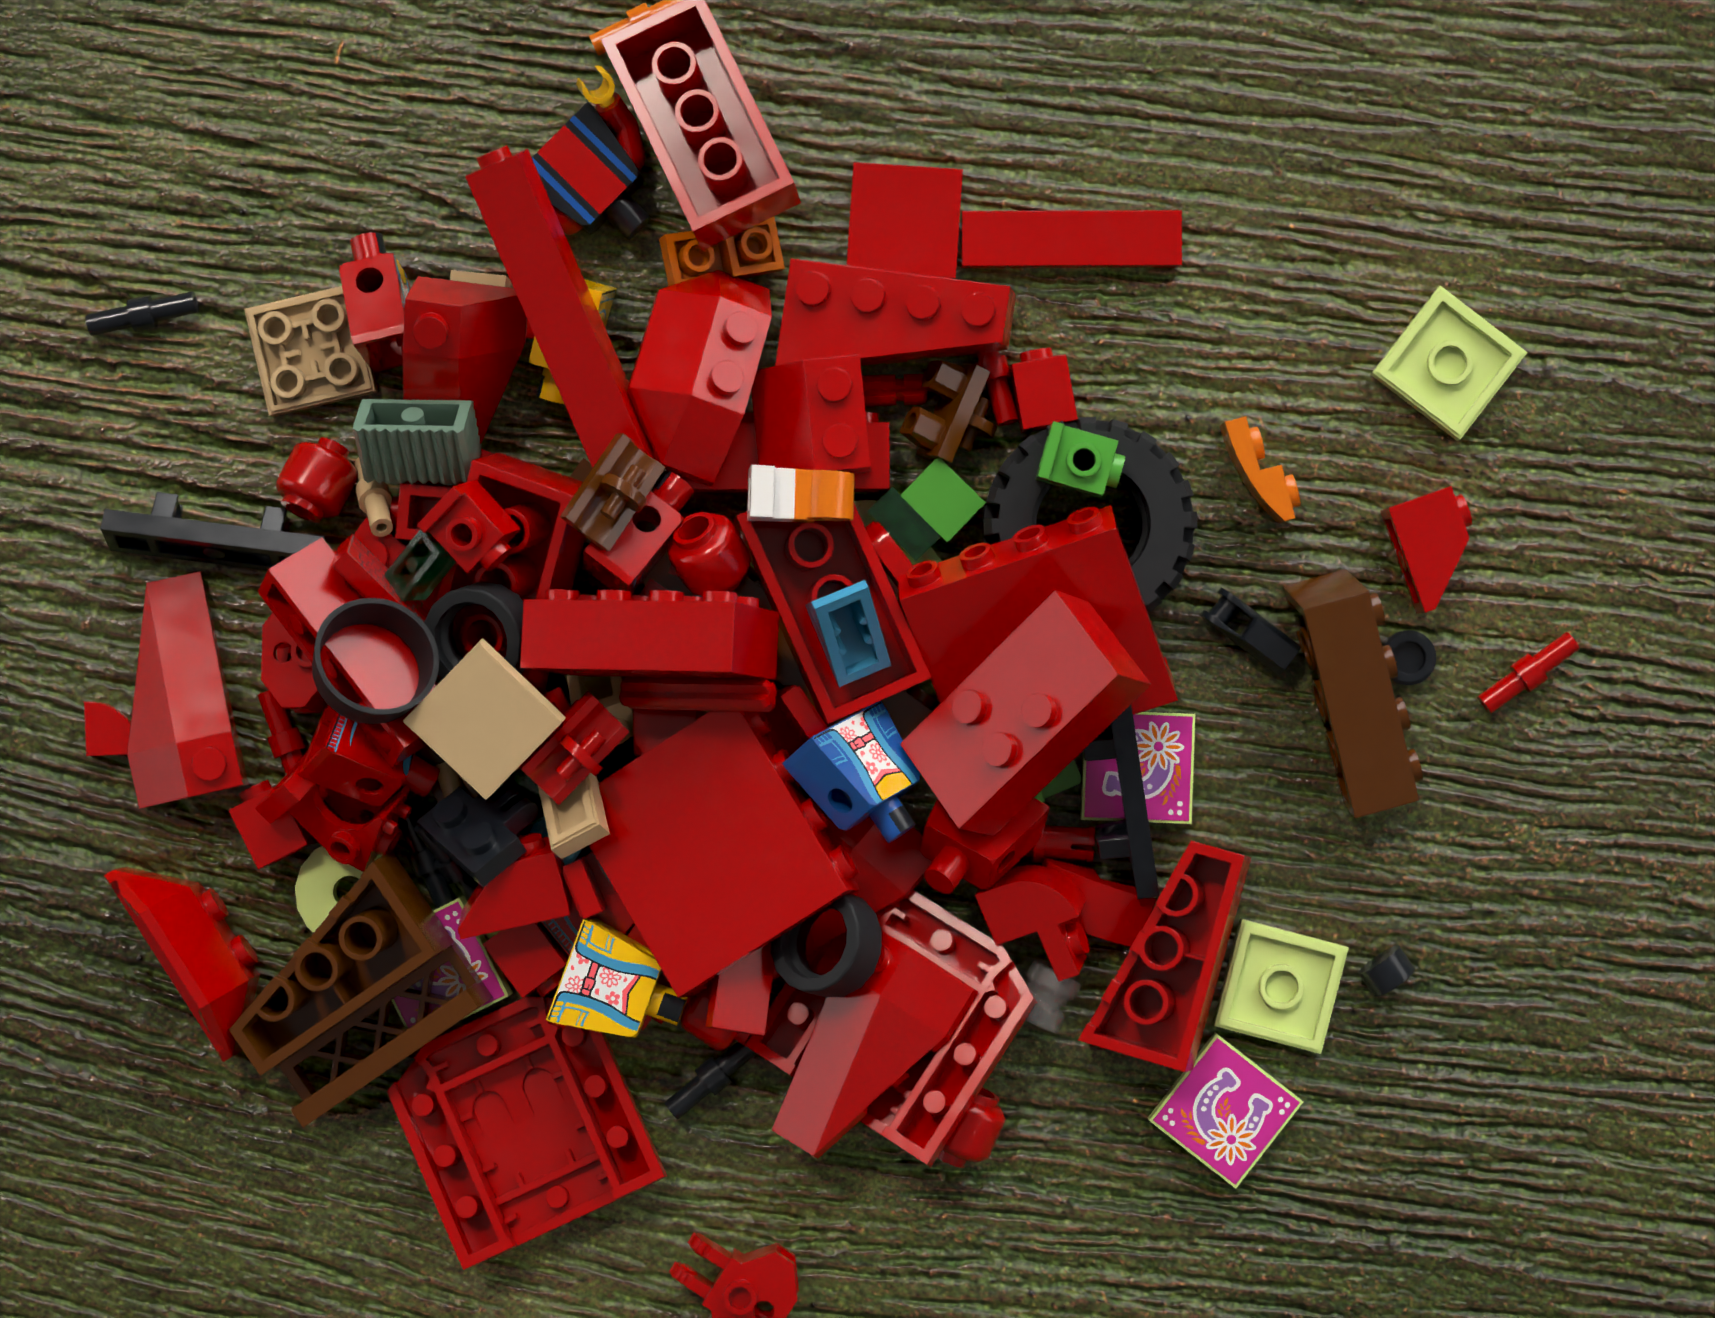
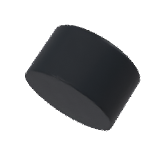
[1358,945,1415,997]

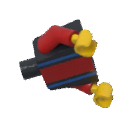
[532,65,651,240]

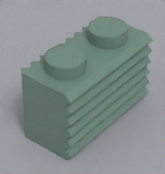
[353,399,482,486]

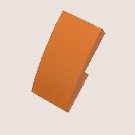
[659,216,785,286]
[1219,416,1301,524]

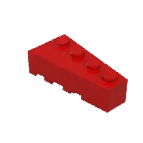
[775,258,1016,366]
[1078,840,1252,1072]

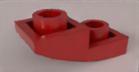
[1042,858,1156,947]

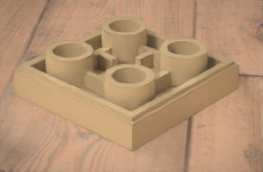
[244,286,378,417]
[403,638,566,800]

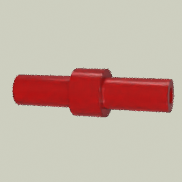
[975,351,1019,426]
[1477,632,1580,714]
[257,690,306,773]

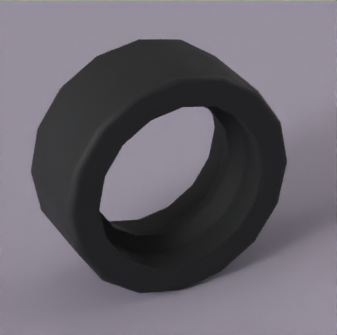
[424,581,527,680]
[771,895,882,998]

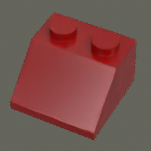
[751,354,872,474]

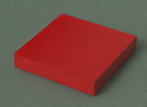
[847,162,963,279]

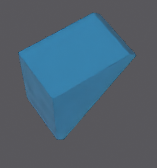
[805,580,892,687]

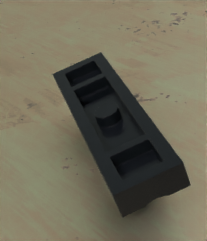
[100,492,325,571]
[1083,705,1160,899]

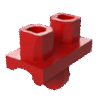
[519,691,630,805]

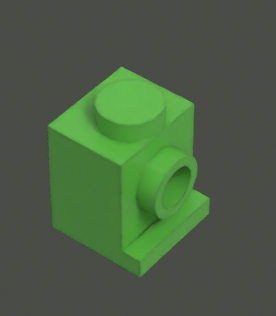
[1035,421,1125,498]

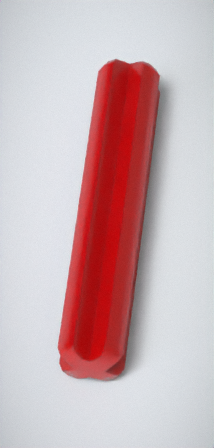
[619,677,777,712]

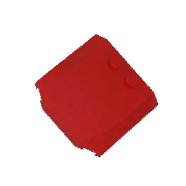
[745,890,1037,1168]
[387,997,667,1270]

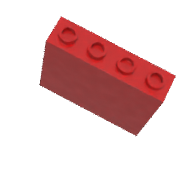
[898,505,1178,715]
[589,711,860,998]

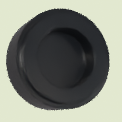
[1382,630,1436,685]

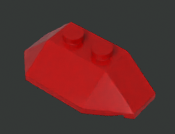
[627,270,772,486]
[104,867,260,1062]

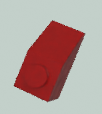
[1380,486,1472,614]
[458,833,572,940]

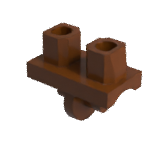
[900,360,997,463]
[560,433,666,551]

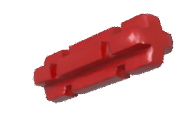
[862,374,928,406]

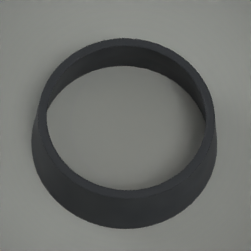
[312,598,439,724]

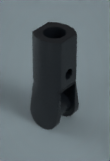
[1200,587,1301,676]

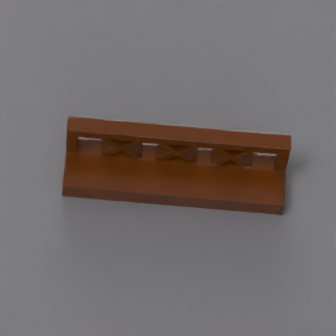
[278,943,493,1128]

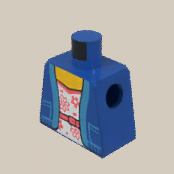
[782,701,920,843]

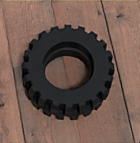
[982,417,1197,613]

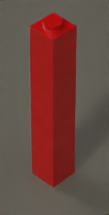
[465,145,655,468]

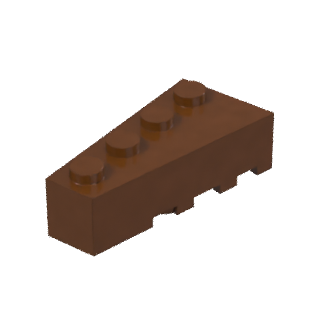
[1283,569,1423,818]
[229,852,455,1076]

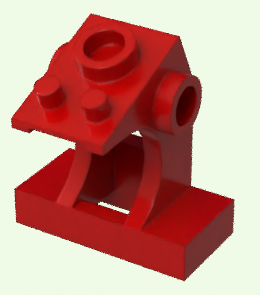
[255,751,412,872]

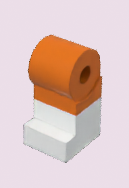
[747,464,855,523]

